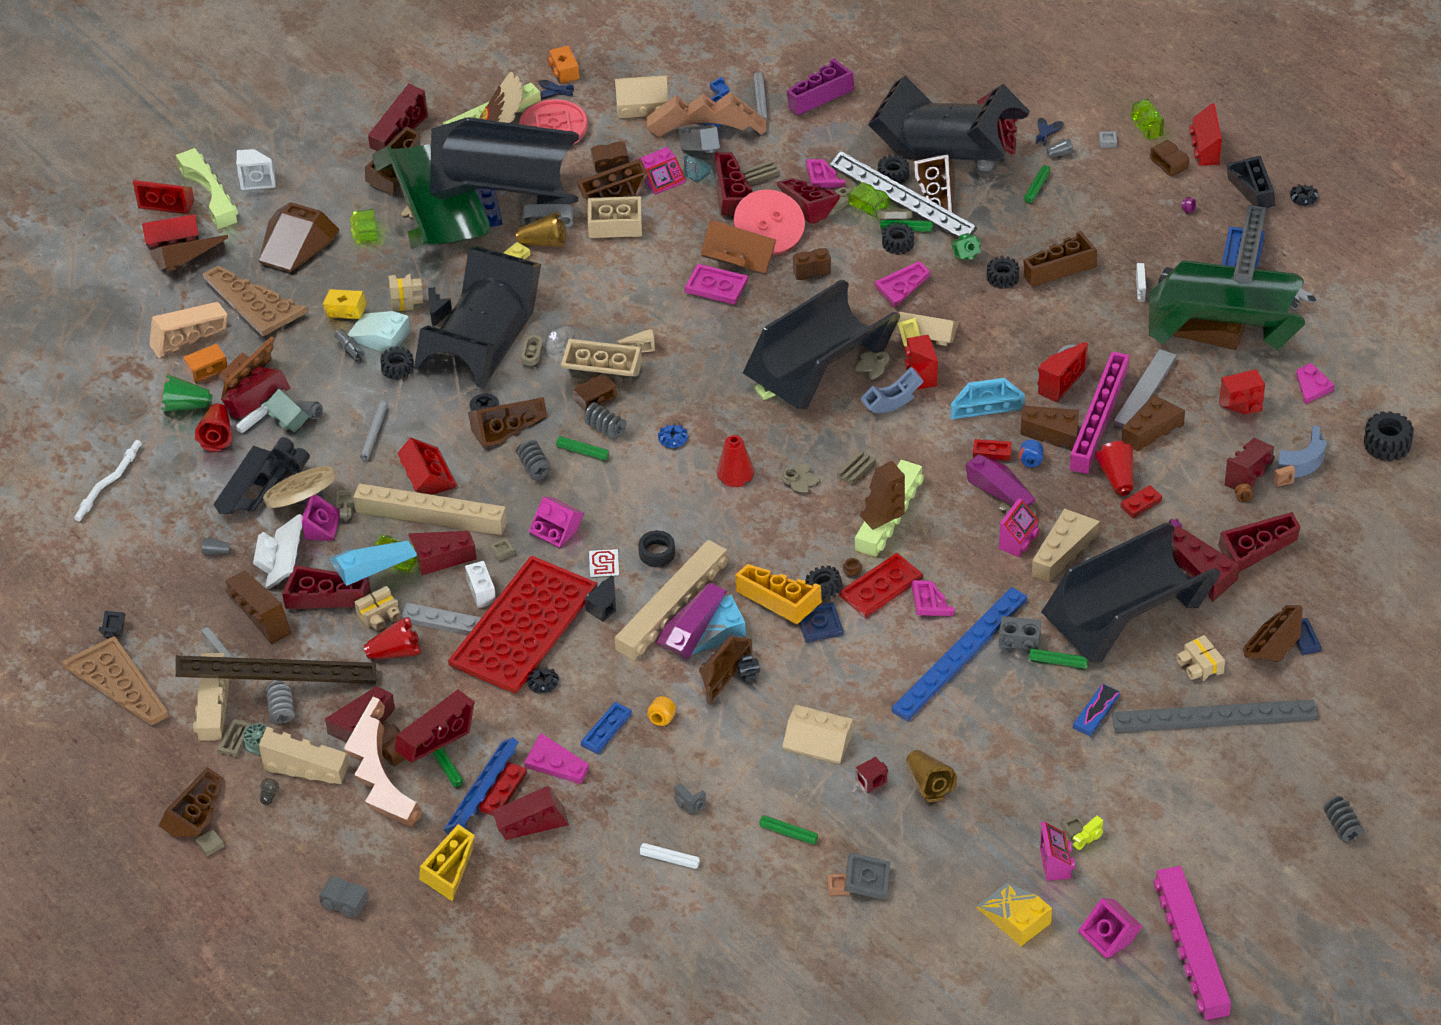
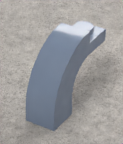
[1278,426,1327,478]

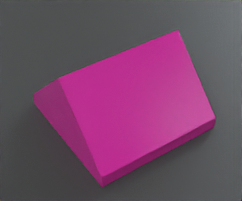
[302,494,340,541]

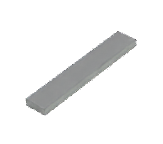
[1114,349,1176,428]

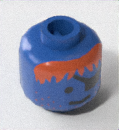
[1019,440,1044,468]

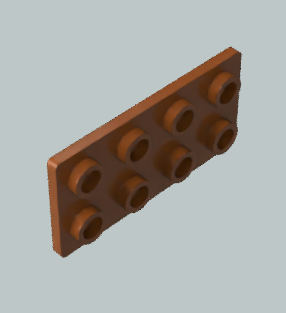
[701,220,776,274]
[218,336,275,398]

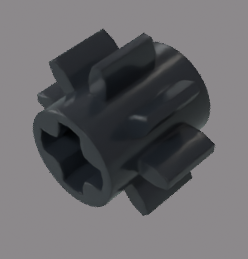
[737,655,760,680]

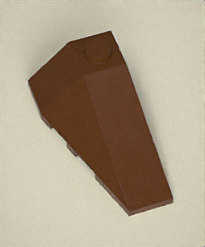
[150,235,228,272]
[1172,319,1246,350]

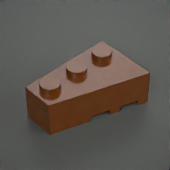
[1121,395,1185,451]
[1021,406,1079,451]
[860,461,905,530]

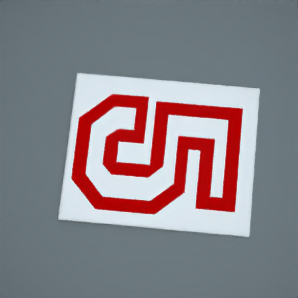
[589,549,619,577]

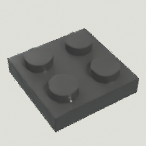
[844,852,890,900]

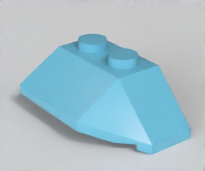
[950,378,1025,420]

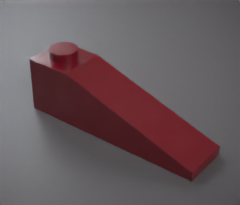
[777,178,840,224]

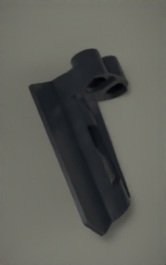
[213,437,310,514]

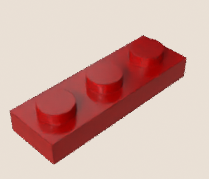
[479,762,527,816]

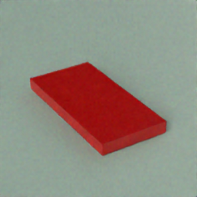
[839,553,923,618]

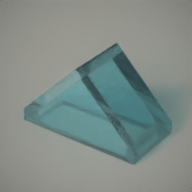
[683,154,713,183]

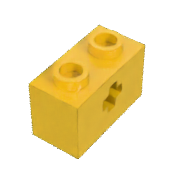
[323,289,367,319]

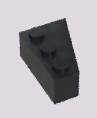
[1226,155,1276,208]

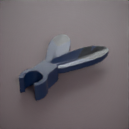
[538,80,574,99]
[1036,118,1064,146]

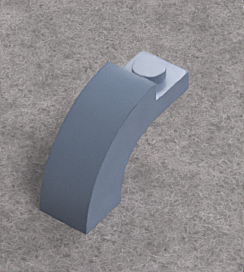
[860,367,924,413]

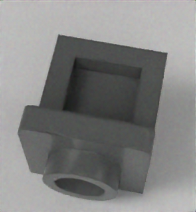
[674,783,706,815]

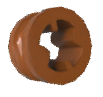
[1234,484,1253,502]

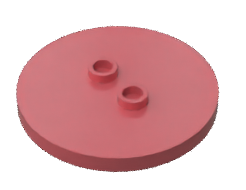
[519,99,588,145]
[733,190,805,255]

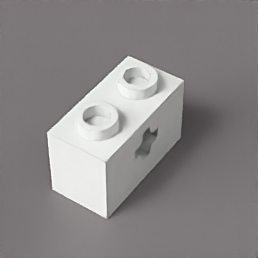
[465,561,496,609]

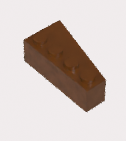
[365,126,421,197]
[1023,231,1097,287]
[225,570,291,644]

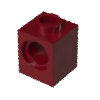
[855,756,888,793]

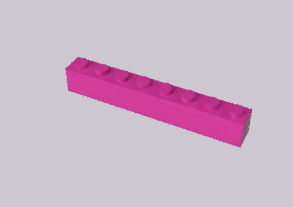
[1070,351,1130,474]
[1153,866,1231,1020]

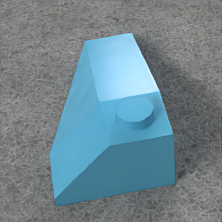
[330,541,417,586]

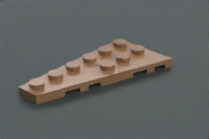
[203,266,308,336]
[61,636,169,726]

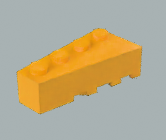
[735,564,822,624]

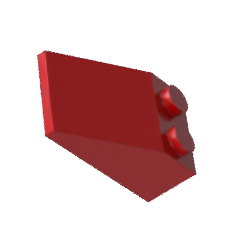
[1037,342,1088,403]

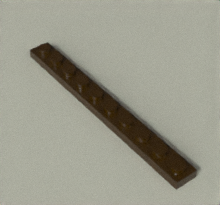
[175,655,377,684]

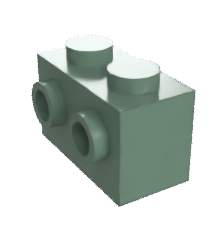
[264,389,310,433]

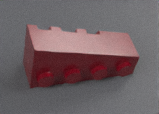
[368,83,428,152]
[713,152,752,216]
[1218,512,1300,573]
[1171,525,1239,602]
[282,565,371,609]
[395,689,475,763]

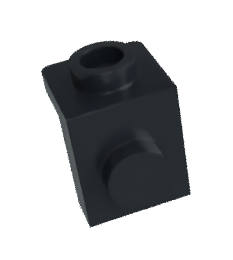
[98,611,126,639]

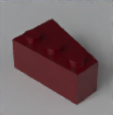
[221,367,291,419]
[1224,438,1275,490]
[408,531,477,576]
[325,686,395,743]
[493,785,569,840]

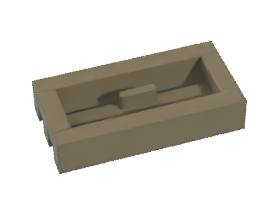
[741,160,780,186]
[837,450,876,486]
[217,719,252,759]

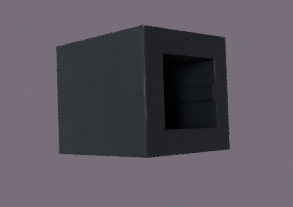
[585,575,616,622]

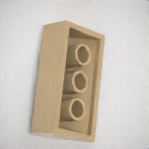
[561,339,642,376]

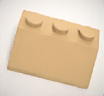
[615,75,668,118]
[896,312,959,346]
[782,704,853,765]

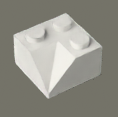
[236,149,276,190]

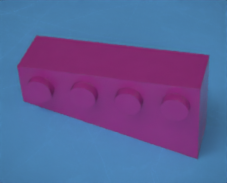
[787,58,854,115]

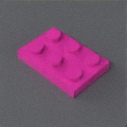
[685,264,748,305]

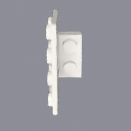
[253,514,303,589]

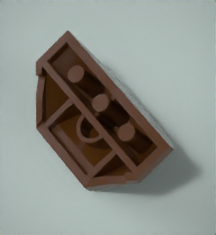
[577,159,648,200]
[1243,605,1303,662]
[699,635,753,705]

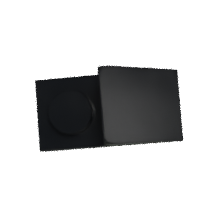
[428,287,452,326]

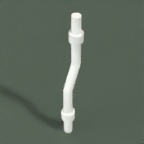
[74,440,142,522]

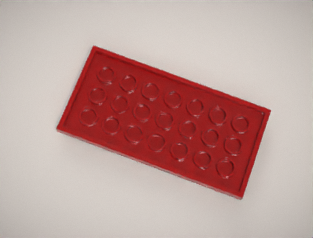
[448,555,598,694]

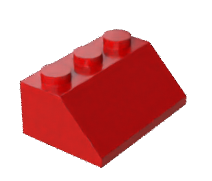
[1189,103,1222,166]
[133,180,194,214]
[142,214,199,248]
[397,437,457,495]

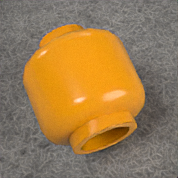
[647,696,676,726]

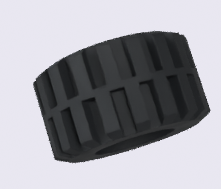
[1363,411,1414,461]

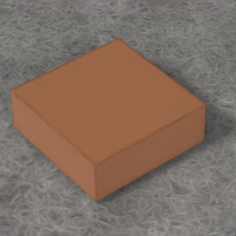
[1274,465,1295,488]
[827,873,850,896]

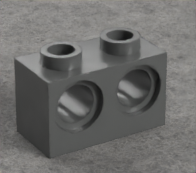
[999,616,1041,651]

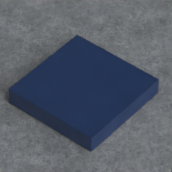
[799,602,844,643]

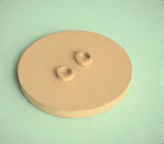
[263,466,337,508]

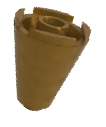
[516,212,567,247]
[906,750,957,802]

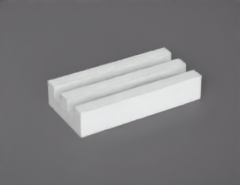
[1136,263,1146,302]

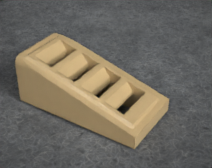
[617,329,655,353]

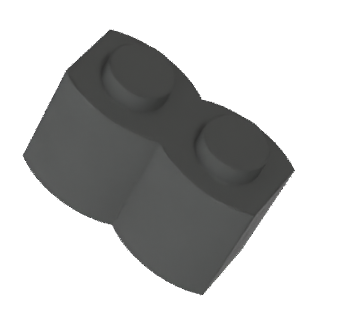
[319,876,369,917]

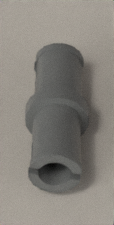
[334,329,364,360]

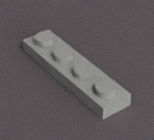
[401,603,481,635]

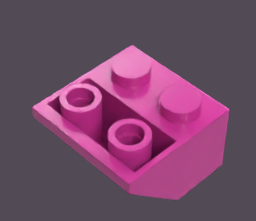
[529,497,584,547]

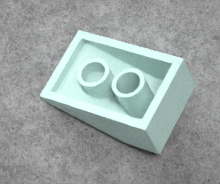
[347,311,411,352]

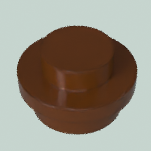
[843,558,862,576]

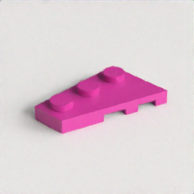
[875,261,930,308]
[524,733,589,784]

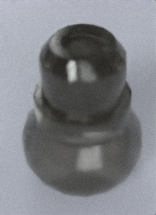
[260,778,280,805]

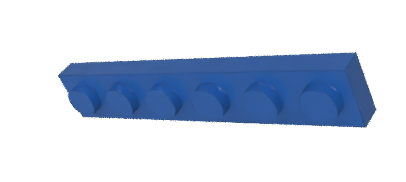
[443,737,519,835]

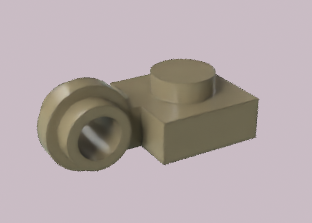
[336,489,355,521]

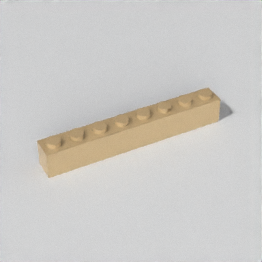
[353,483,507,536]
[615,540,728,660]

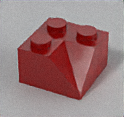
[904,334,938,390]
[1219,369,1265,415]

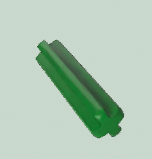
[1024,165,1051,203]
[880,219,933,232]
[556,436,609,460]
[1029,648,1088,669]
[432,747,463,788]
[759,815,818,845]

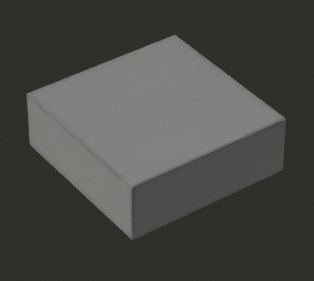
[1099,131,1117,148]

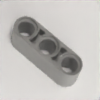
[522,204,574,228]

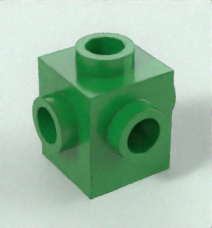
[951,233,981,260]

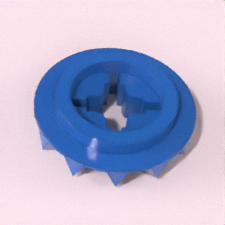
[658,423,688,448]

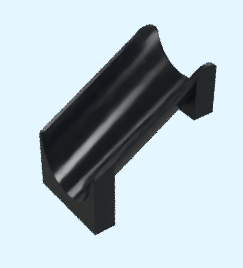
[868,75,1030,161]
[430,117,579,205]
[414,246,541,389]
[743,280,900,409]
[1041,523,1221,662]

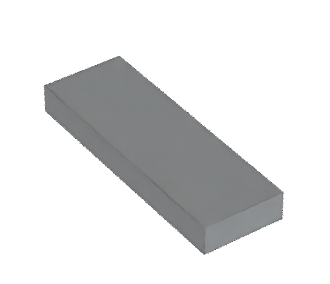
[201,627,232,657]

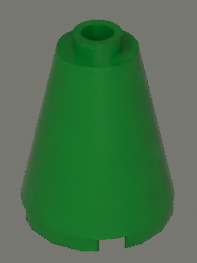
[161,374,213,411]

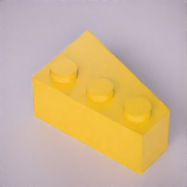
[419,824,475,901]

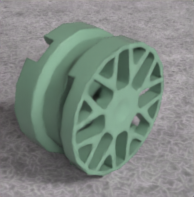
[243,723,267,756]

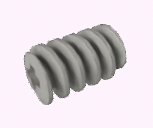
[266,681,295,725]

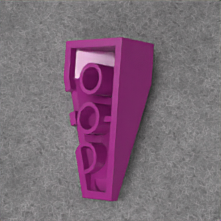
[965,455,1035,506]
[655,583,727,659]

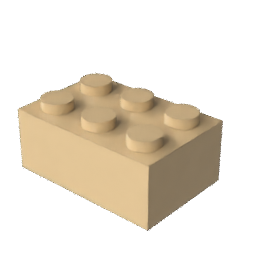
[588,196,642,238]

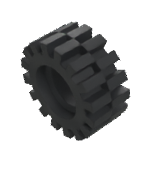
[878,154,909,184]
[882,222,914,255]
[987,256,1020,289]
[380,347,414,380]
[805,565,843,601]

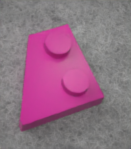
[805,159,846,188]
[1296,363,1335,404]
[911,580,955,616]

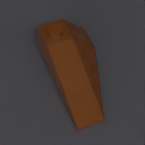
[914,155,955,213]
[468,397,547,447]
[159,767,224,837]

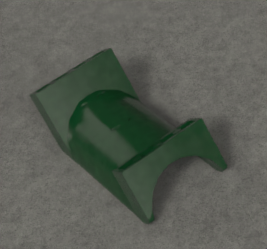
[372,144,490,249]
[1149,260,1305,350]

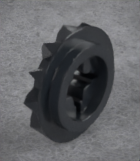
[1290,183,1319,206]
[469,393,499,411]
[527,666,559,693]

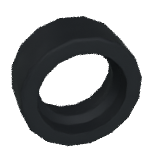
[638,530,675,567]

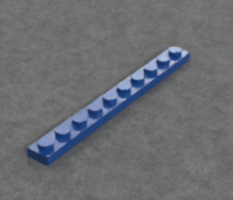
[892,587,1027,722]

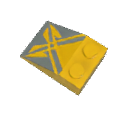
[976,883,1052,946]

